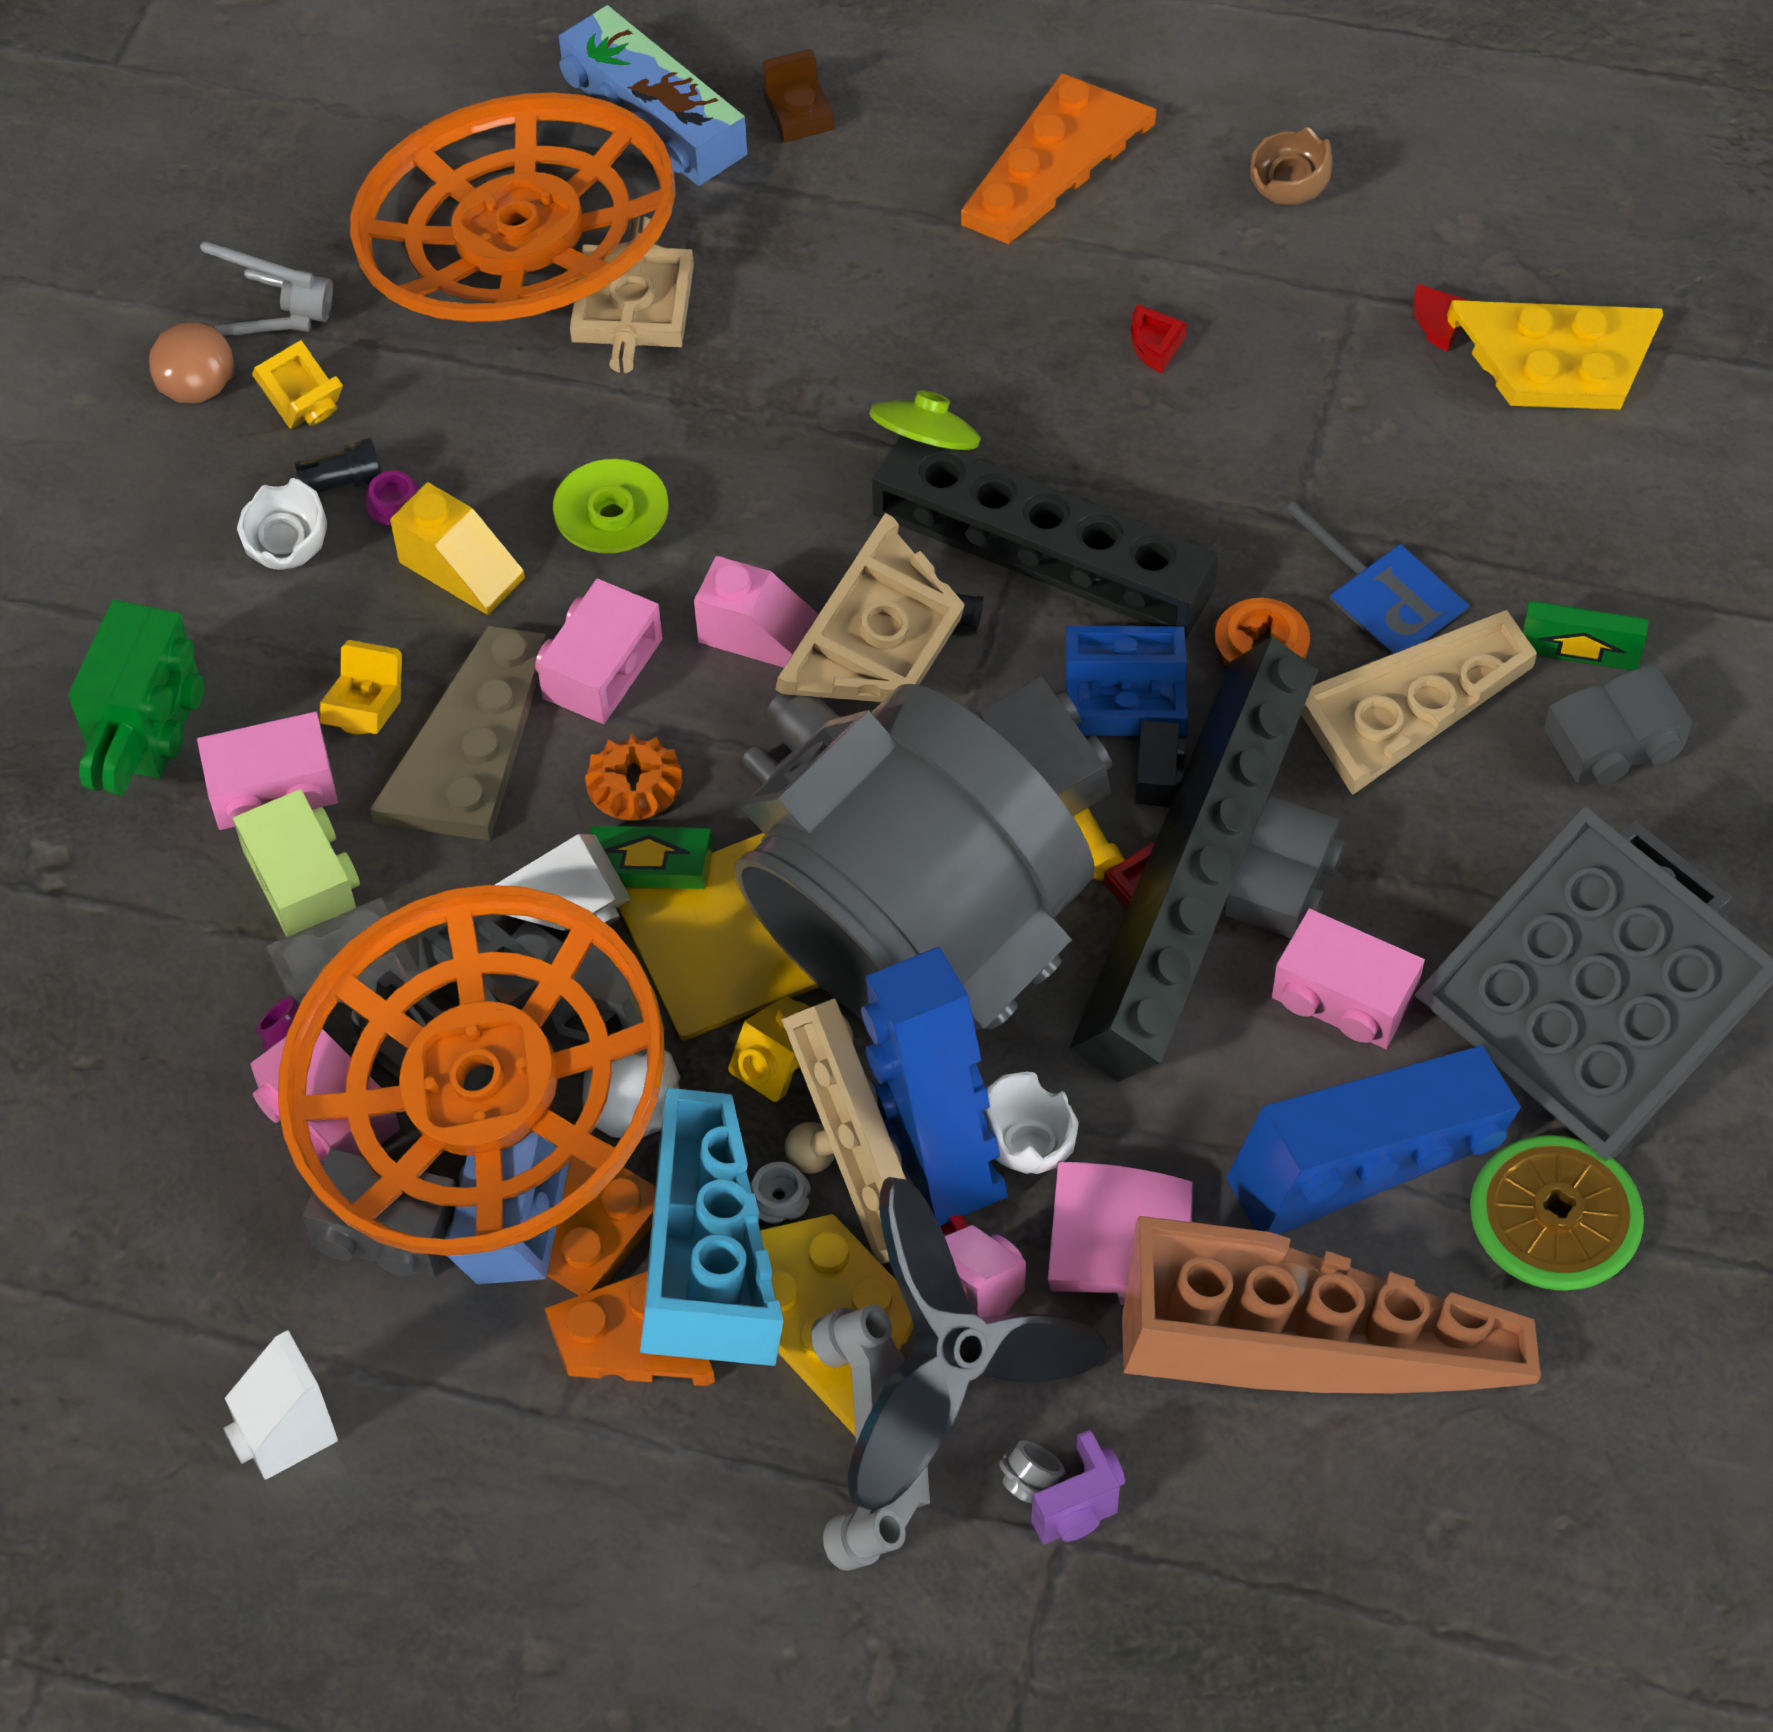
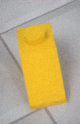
[390,482,525,616]

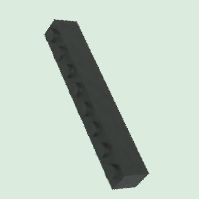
[1069,636,1318,1082]

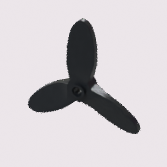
[848,1177,1107,1510]

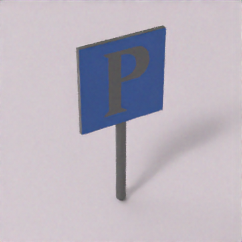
[1286,502,1471,655]

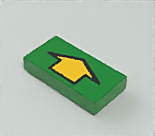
[1522,601,1649,671]
[589,826,714,889]

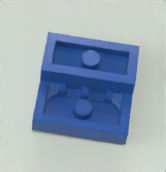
[1066,626,1188,737]

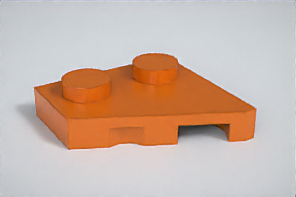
[545,1271,715,1386]

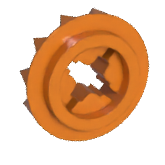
[1215,598,1310,666]
[585,733,682,820]

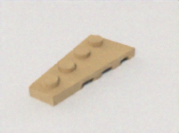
[1301,610,1537,795]

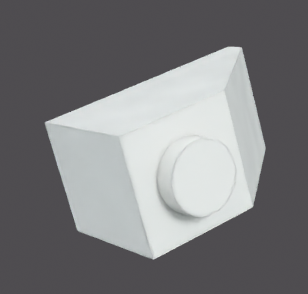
[495,834,631,931]
[223,1330,338,1480]

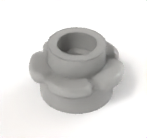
[749,1162,811,1225]
[1000,1440,1065,1503]

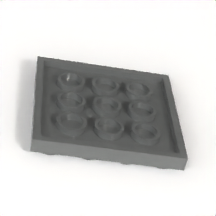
[1414,806,1773,1161]

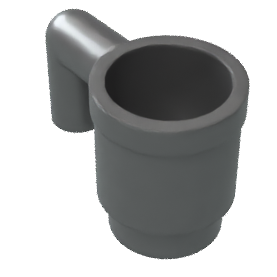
[742,693,840,784]

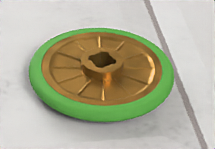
[1470,1135,1644,1291]

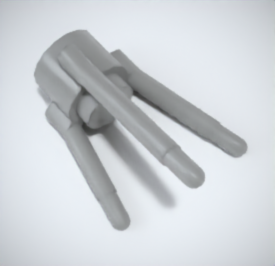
[200,242,333,336]

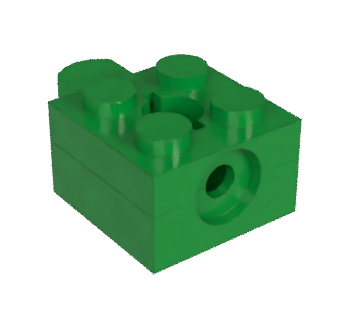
[68,599,205,796]

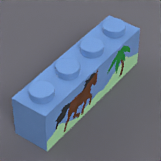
[559,5,747,186]

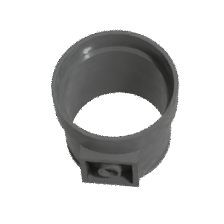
[734,684,1095,1030]

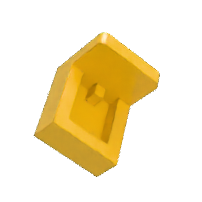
[252,340,343,430]
[320,640,402,735]
[728,996,811,1102]

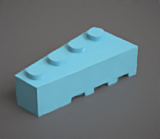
[640,1088,783,1366]

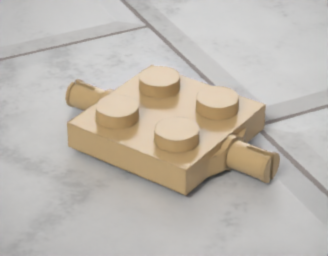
[570,216,694,373]

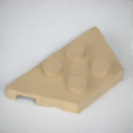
[775,513,965,702]

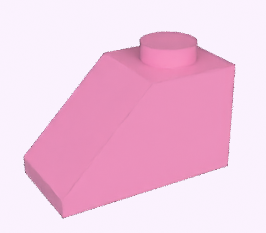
[694,556,819,668]
[945,1225,1026,1317]

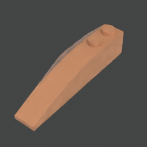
[1122,1216,1541,1394]

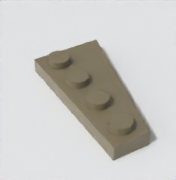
[370,626,546,841]

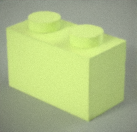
[232,789,360,943]

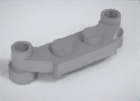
[811,1305,930,1571]

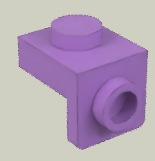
[1031,1430,1125,1545]

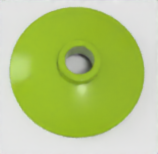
[869,390,981,450]
[553,459,669,554]

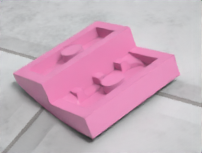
[1048,1162,1194,1305]

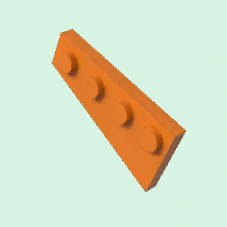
[961,73,1156,244]

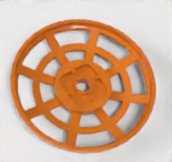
[350,92,676,322]
[278,885,665,1256]

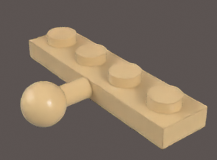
[782,998,906,1264]

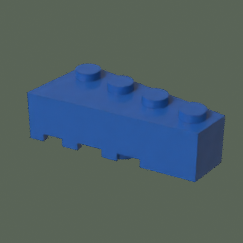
[861,946,1008,1226]
[1226,1045,1521,1235]

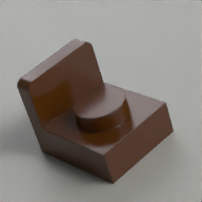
[762,49,834,143]

